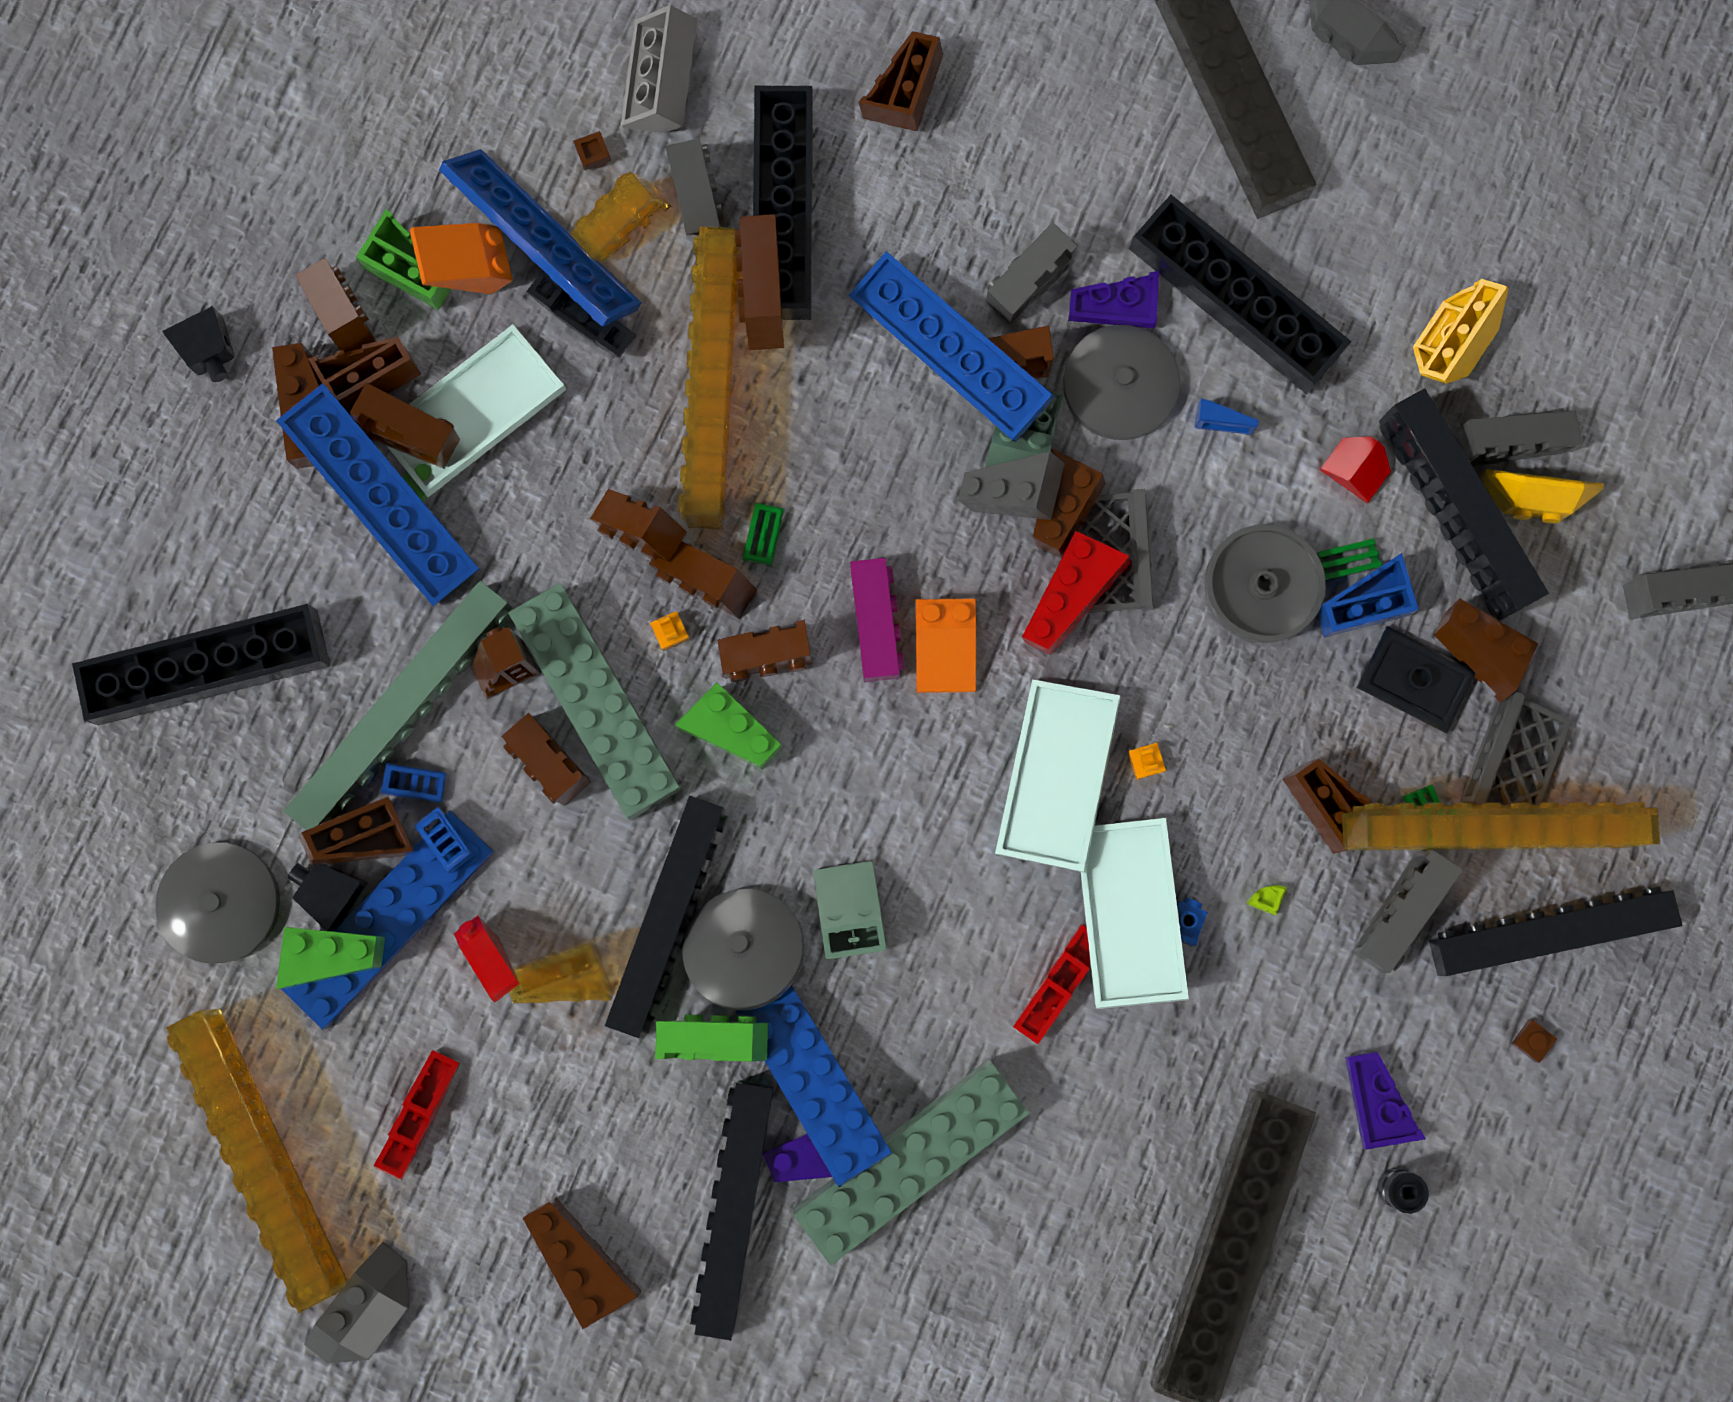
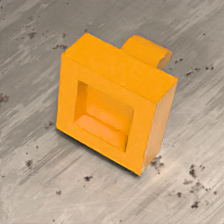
[650,611,690,651]
[1127,743,1166,780]

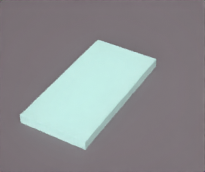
[387,324,567,497]
[995,679,1121,873]
[1081,818,1189,1009]

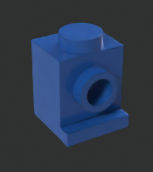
[1177,898,1208,946]

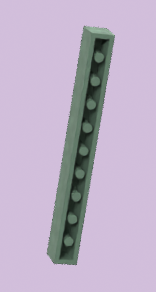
[284,581,512,830]

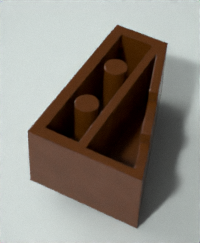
[988,325,1054,379]
[649,541,757,619]
[1434,598,1539,703]
[1282,758,1393,853]

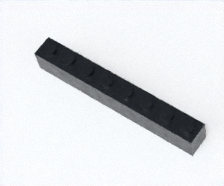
[605,795,728,1038]
[1429,886,1683,976]
[690,1081,774,1341]

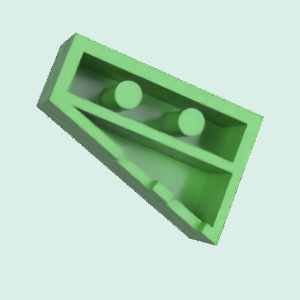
[356,208,452,310]
[675,682,783,769]
[276,927,385,989]
[655,1014,768,1062]

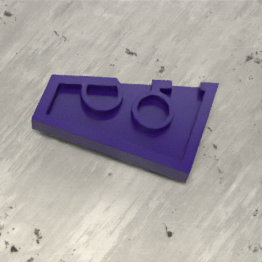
[1068,271,1159,329]
[1345,1052,1426,1150]
[763,1133,832,1182]

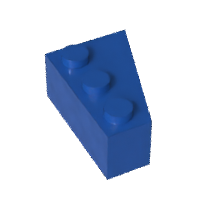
[1317,553,1419,638]

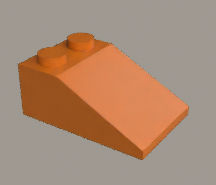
[410,223,513,294]
[915,599,976,693]

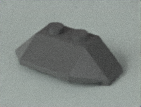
[1309,0,1407,65]
[304,1242,409,1364]

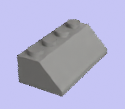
[621,5,697,133]

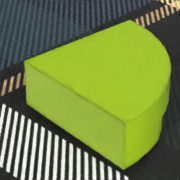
[1246,885,1287,916]

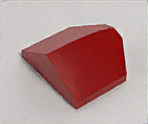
[1319,436,1391,503]

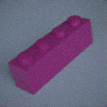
[850,558,905,683]

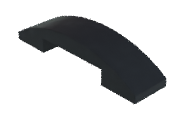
[526,270,637,358]

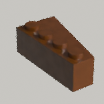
[735,214,784,350]

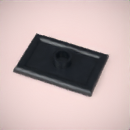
[1356,626,1476,734]

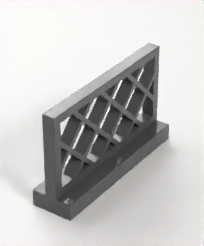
[1078,489,1154,613]
[1460,691,1572,830]

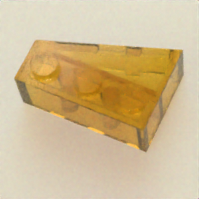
[570,171,672,263]
[509,938,614,1003]

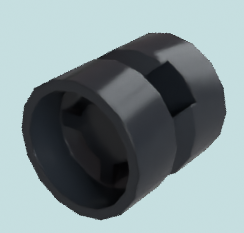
[1377,1168,1429,1214]

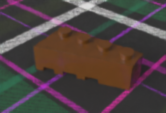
[272,343,322,469]
[523,1197,642,1329]

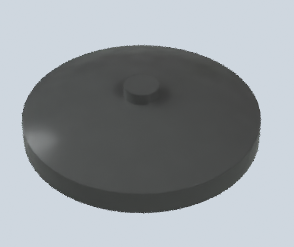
[1063,325,1180,440]
[1205,524,1325,643]
[156,842,280,964]
[682,889,804,1011]

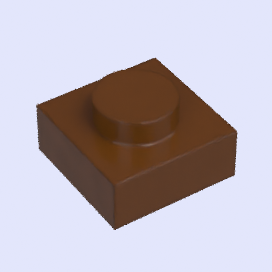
[573,131,611,171]
[1511,1019,1557,1063]

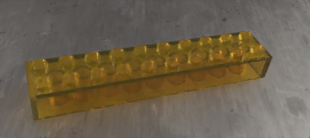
[678,226,739,529]
[1342,802,1660,851]
[166,1009,348,1314]

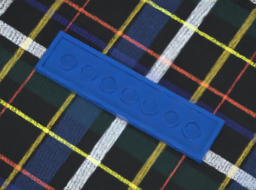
[439,149,642,327]
[848,251,1055,442]
[276,383,480,607]
[281,810,495,1030]
[735,985,893,1187]

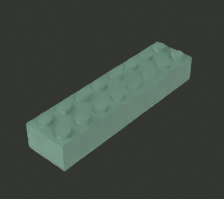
[508,583,683,821]
[793,1059,1030,1266]

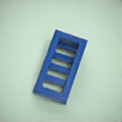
[1195,398,1259,435]
[381,763,447,803]
[414,807,476,873]

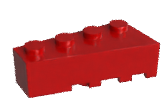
[1022,531,1131,655]

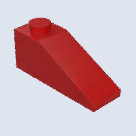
[454,915,520,1003]

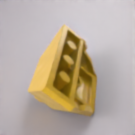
[1413,279,1508,384]
[1478,469,1604,523]

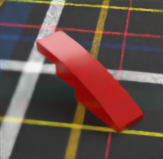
[1013,923,1091,1044]
[373,1050,460,1181]

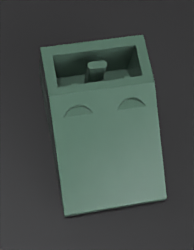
[985,391,1063,467]
[813,861,887,960]

